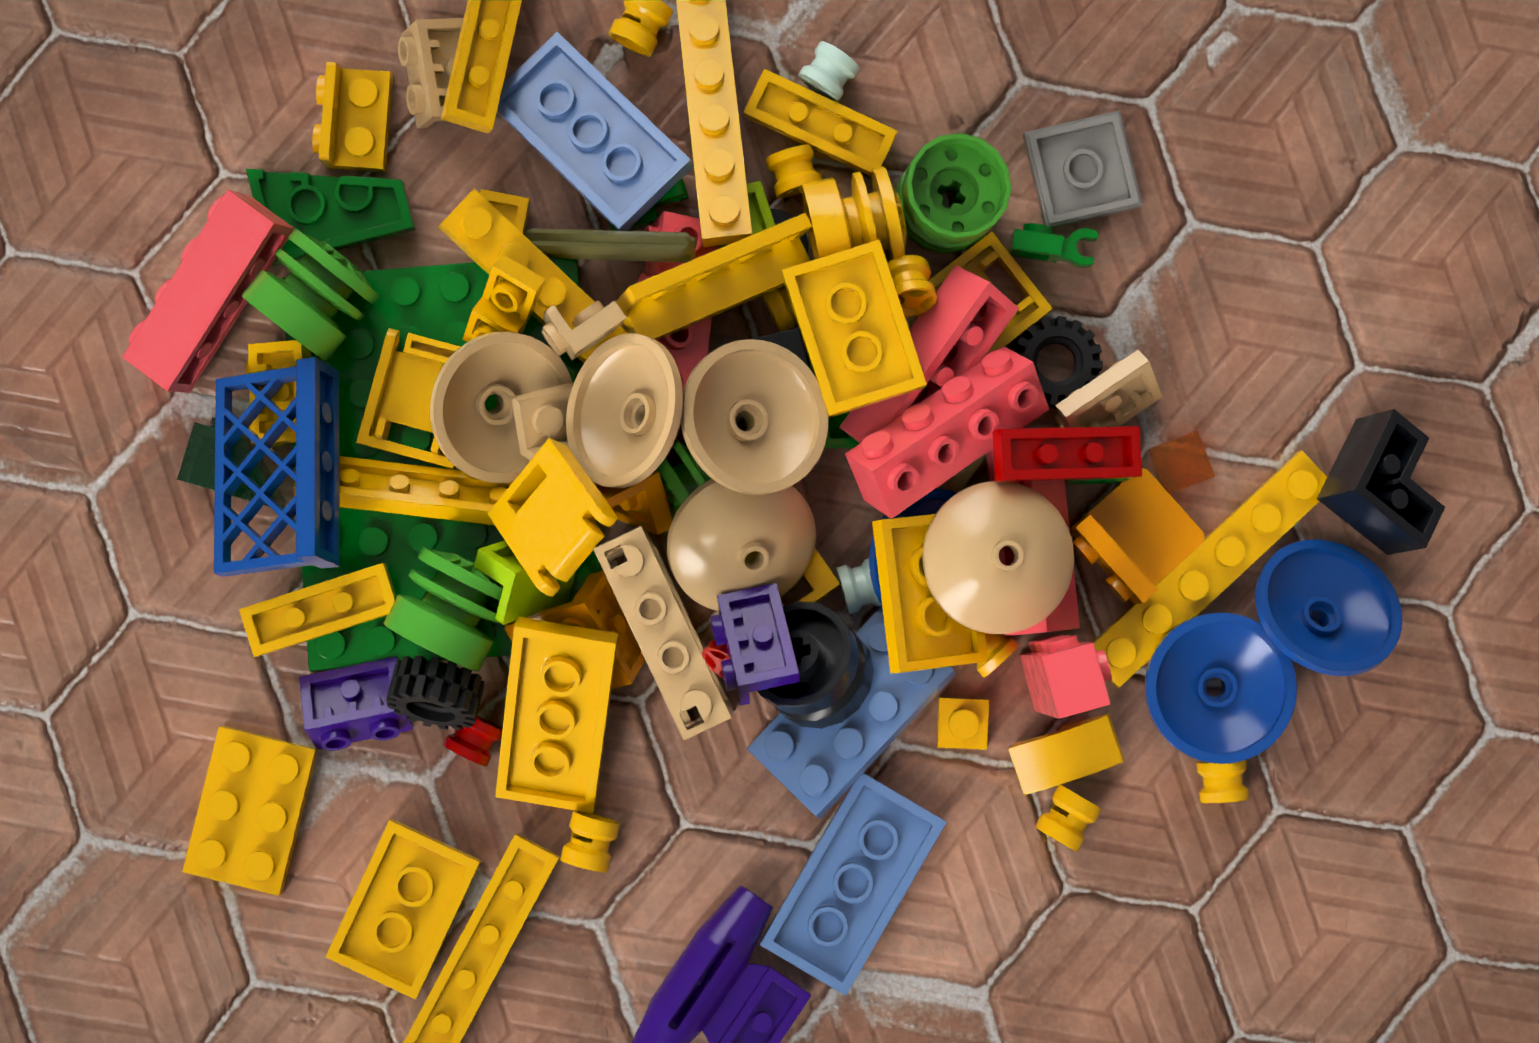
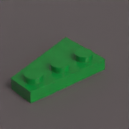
[246,169,416,267]

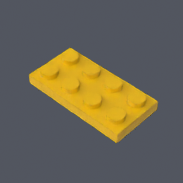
[495,617,619,813]

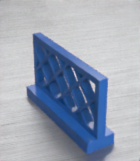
[214,357,340,577]

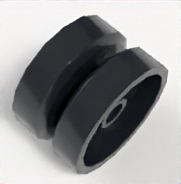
[758,601,874,729]

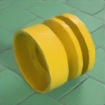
[801,167,907,262]

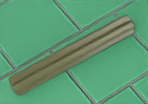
[524,228,697,263]

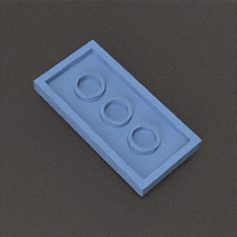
[497,32,694,231]
[747,606,957,819]
[760,773,947,996]

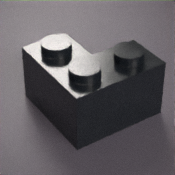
[1317,409,1445,555]

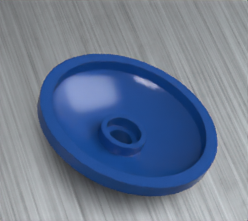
[1255,539,1402,676]
[1145,613,1297,764]

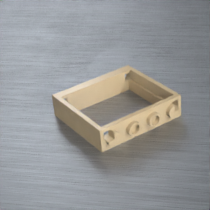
[593,526,734,741]

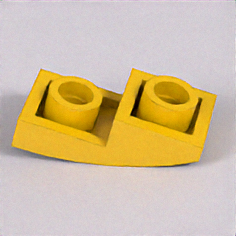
[462,254,546,342]
[1008,713,1125,795]

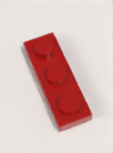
[992,426,1142,482]

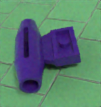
[631,885,811,1043]

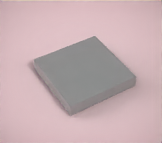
[1023,110,1143,228]

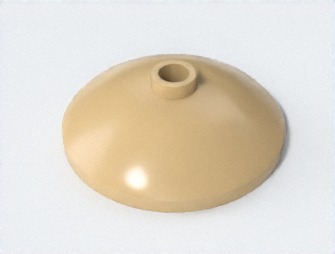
[430,331,572,483]
[566,333,683,488]
[681,339,828,495]
[667,479,816,611]
[922,481,1074,634]

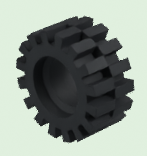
[1012,316,1103,409]
[386,655,485,730]

